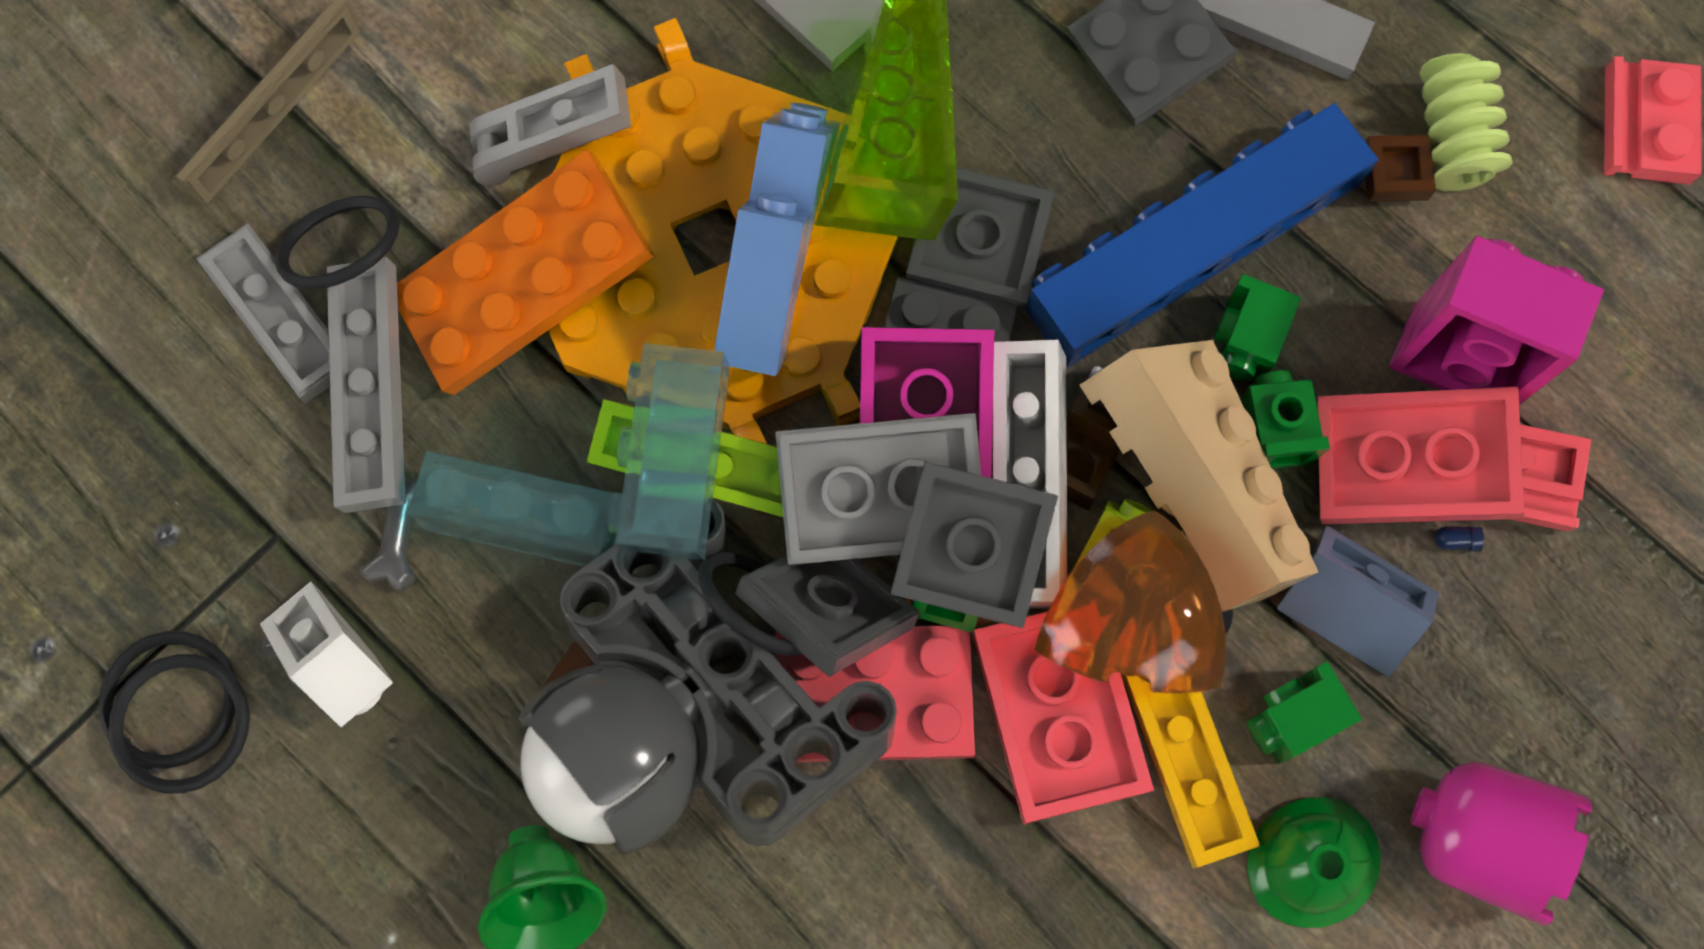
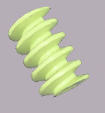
[1420,53,1513,192]

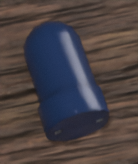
[1434,526,1484,552]

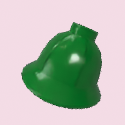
[1247,797,1381,928]
[477,825,607,949]

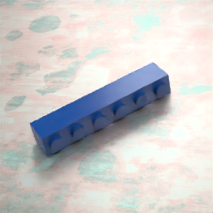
[1025,103,1379,369]

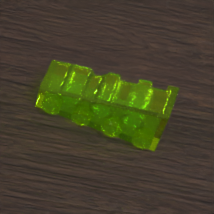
[814,0,958,241]

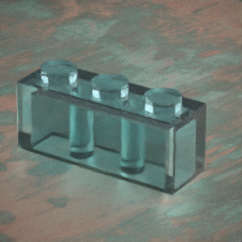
[608,343,730,560]
[408,451,625,567]

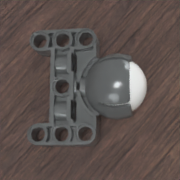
[519,493,897,855]

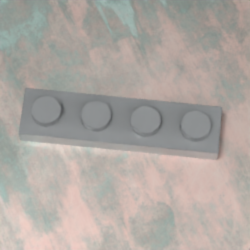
[327,257,406,513]

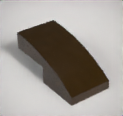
[1066,364,1120,510]

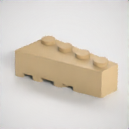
[1079,340,1319,611]

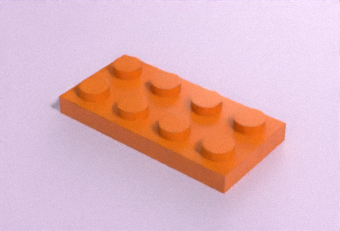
[397,149,655,395]

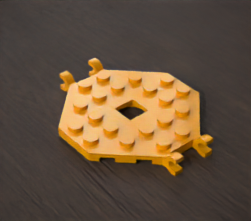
[548,18,904,444]

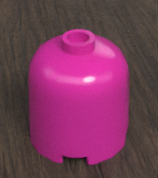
[1410,762,1592,926]

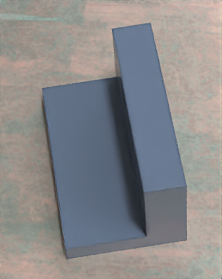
[1277,525,1439,677]

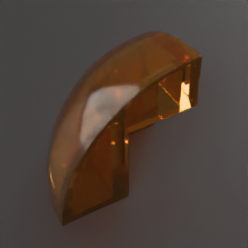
[1034,510,1226,694]

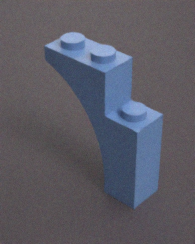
[712,103,841,376]

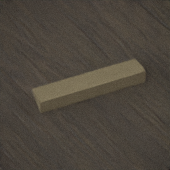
[171,0,360,206]

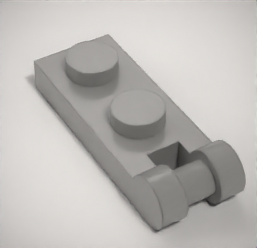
[469,64,631,186]

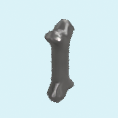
[360,477,433,591]

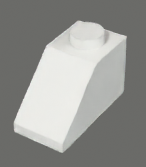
[260,581,393,727]

